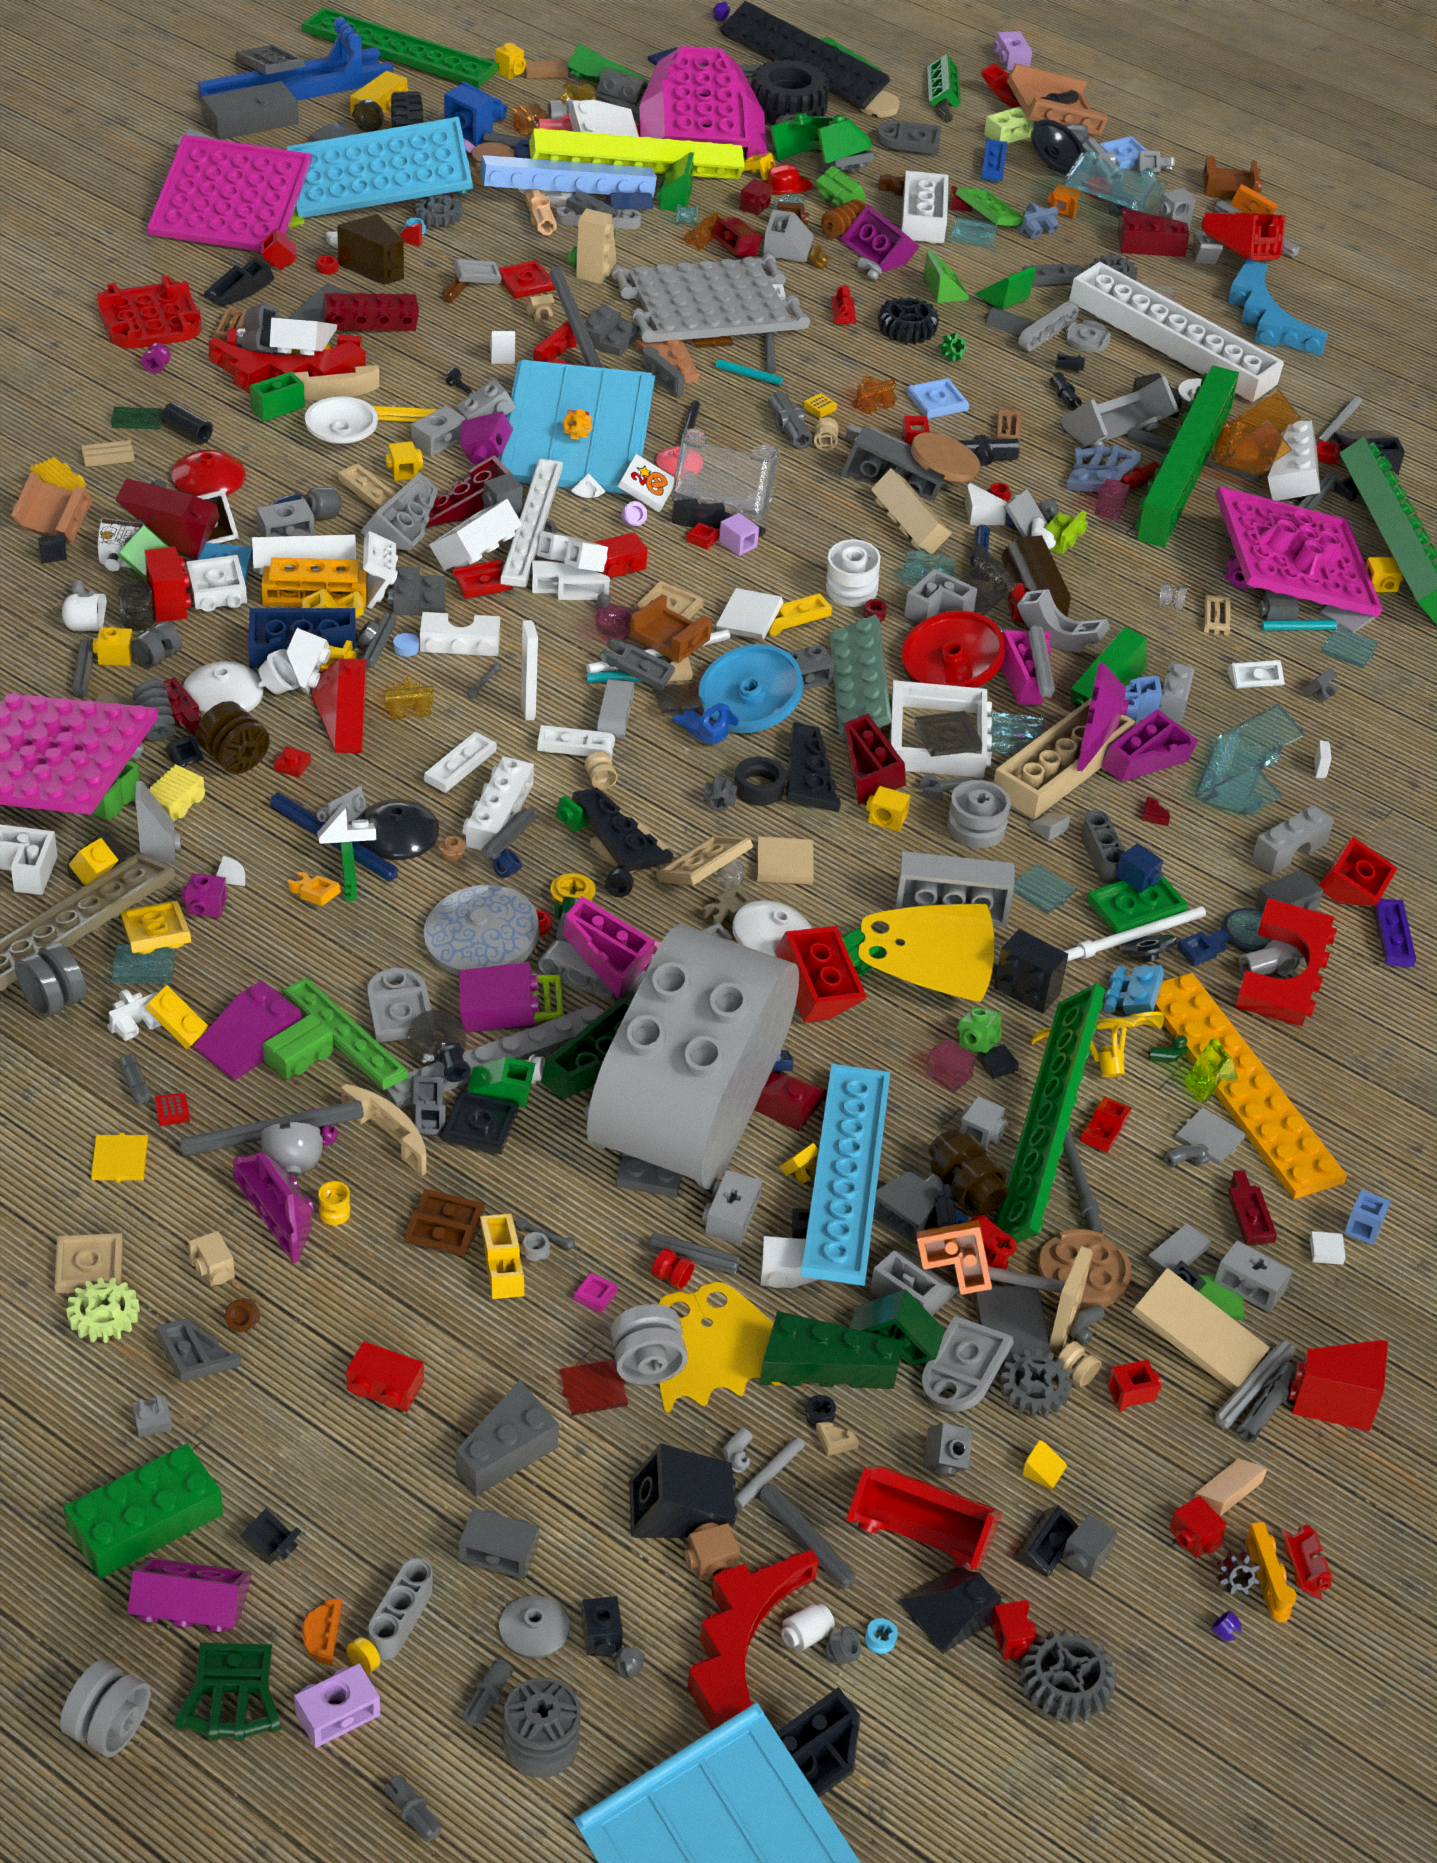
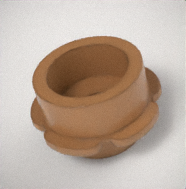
[439,836,466,861]

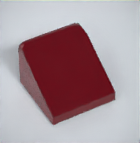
[950,185,973,211]

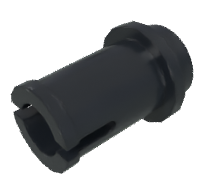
[1056,353,1085,373]

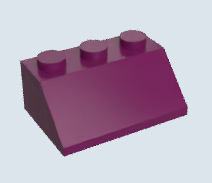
[840,204,920,272]
[127,1557,252,1632]

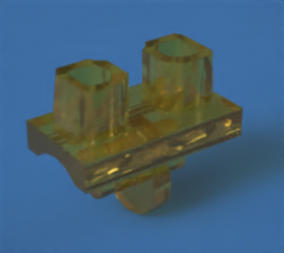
[559,82,596,104]
[384,676,434,720]

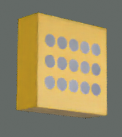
[803,393,837,419]

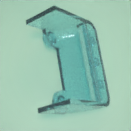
[1063,150,1167,215]
[1195,703,1305,815]

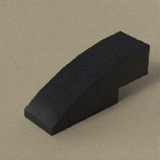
[203,257,275,306]

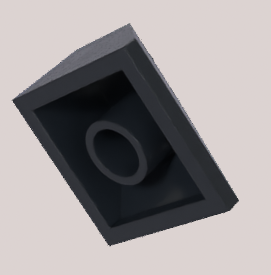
[899,1568,1002,1654]

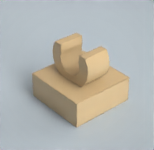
[526,294,554,322]

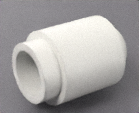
[781,1604,835,1652]

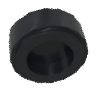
[605,866,634,897]

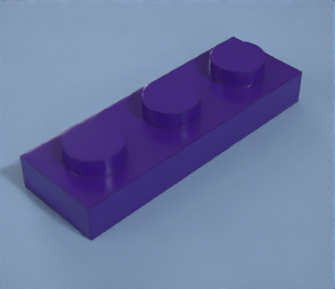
[1373,899,1416,967]

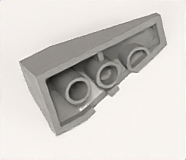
[360,473,438,550]

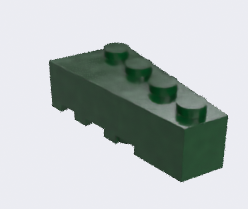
[541,997,631,1100]
[760,1311,904,1389]

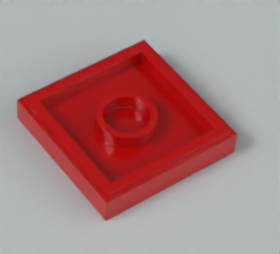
[498,260,555,299]

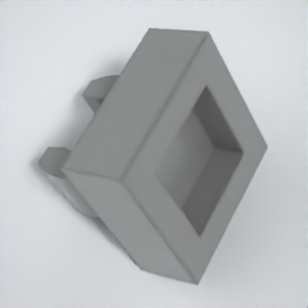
[132,1395,172,1437]

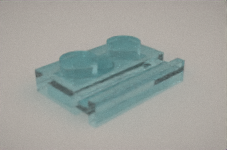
[112,945,176,984]

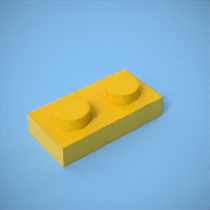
[144,985,209,1049]

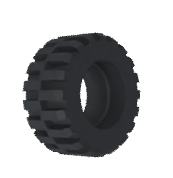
[751,60,829,125]

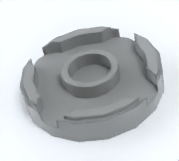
[1065,320,1111,352]

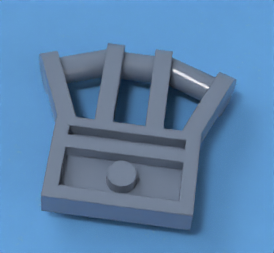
[1066,445,1141,493]

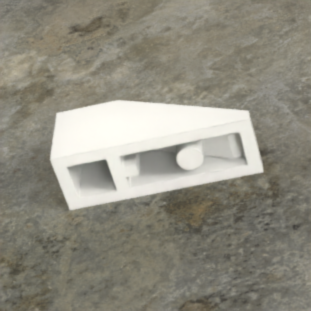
[760,1236,820,1288]

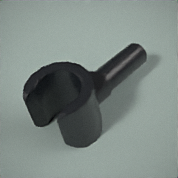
[446,367,472,395]

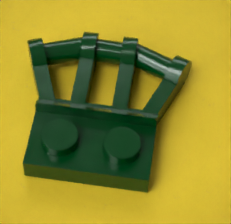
[174,1643,281,1741]

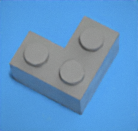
[904,568,977,624]

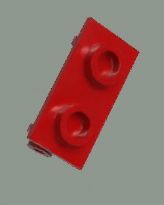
[831,285,856,325]
[1282,1525,1333,1599]

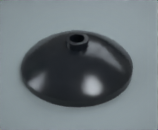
[1031,119,1085,173]
[357,799,439,860]

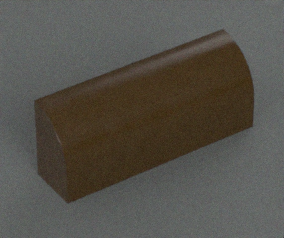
[1001,535,1071,617]

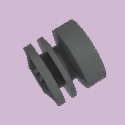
[503,1678,581,1778]

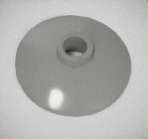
[499,1596,570,1659]

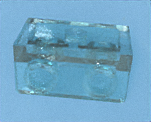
[951,217,998,247]

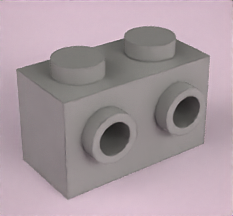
[456,379,516,420]

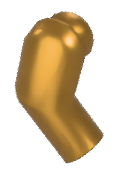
[808,244,830,268]

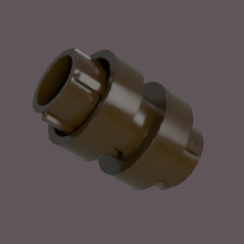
[929,1129,1009,1214]

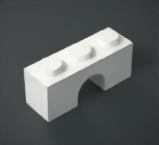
[536,531,608,572]
[420,612,500,656]

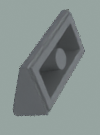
[986,308,1035,337]

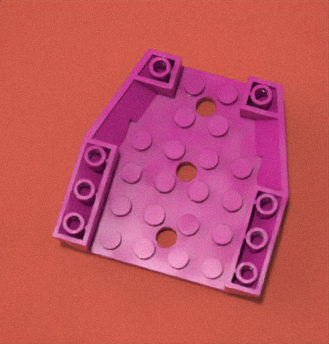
[639,46,767,159]

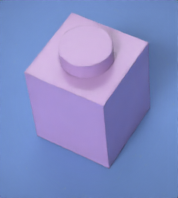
[719,513,759,556]

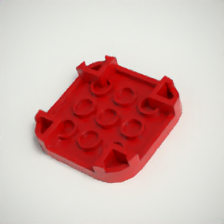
[97,275,202,349]

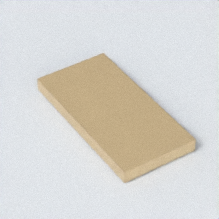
[1132,1268,1270,1392]

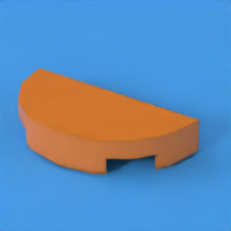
[302,1598,343,1666]

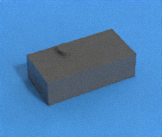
[202,81,298,140]

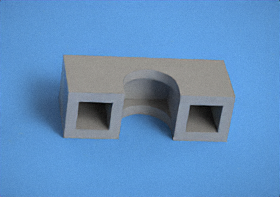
[1252,805,1334,876]

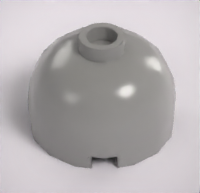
[261,1122,323,1178]

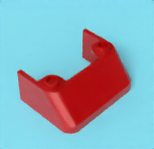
[846,1465,1003,1571]

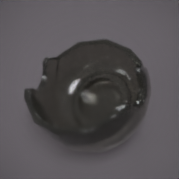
[352,99,384,132]

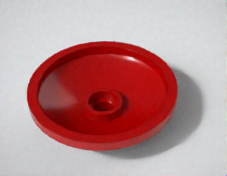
[171,449,246,496]

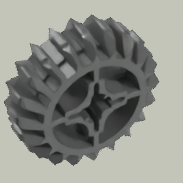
[1020,1628,1116,1724]

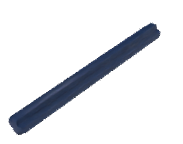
[270,793,398,882]

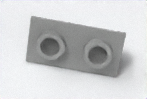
[317,786,366,823]

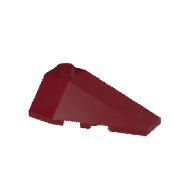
[754,1072,828,1131]

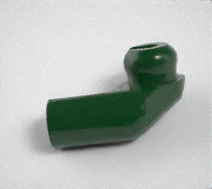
[1148,1035,1188,1062]

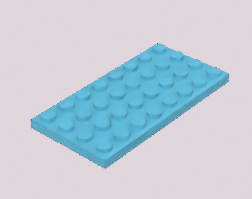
[287,117,473,218]

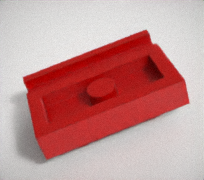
[453,560,513,599]

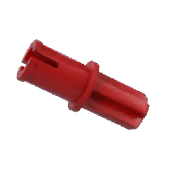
[1118,461,1161,492]

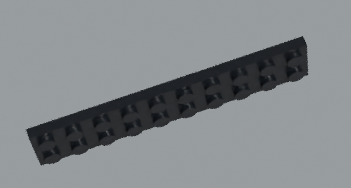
[719,1,891,110]

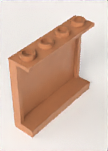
[1007,63,1108,136]

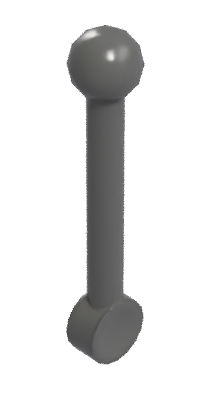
[468,662,502,699]
[516,1218,575,1250]

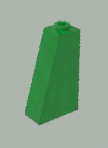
[1071,627,1147,709]

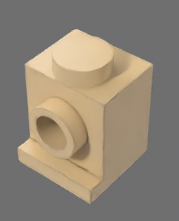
[188,1231,235,1287]

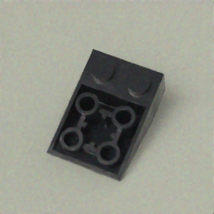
[1334,430,1405,475]

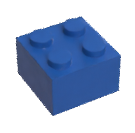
[444,85,493,147]

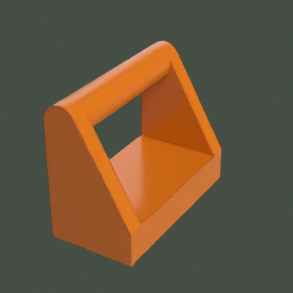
[1230,184,1278,214]

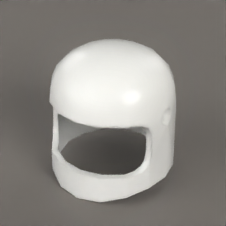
[62,594,107,631]

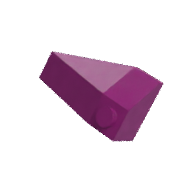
[1077,662,1129,771]

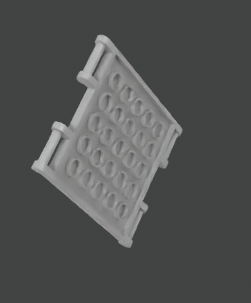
[611,253,810,343]

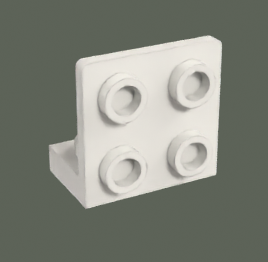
[363,531,398,609]

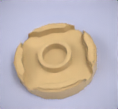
[859,91,900,118]

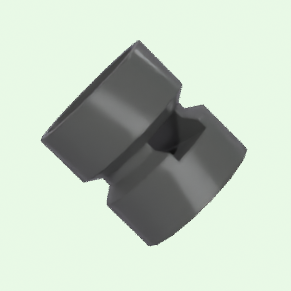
[131,621,182,668]

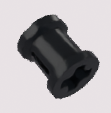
[437,1042,471,1082]

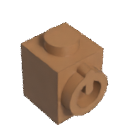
[684,1523,740,1581]

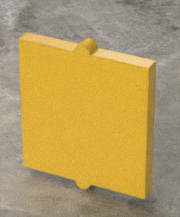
[91,1133,148,1183]

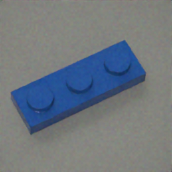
[981,139,1007,182]

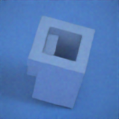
[1344,1189,1391,1245]

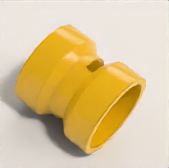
[318,1181,350,1225]

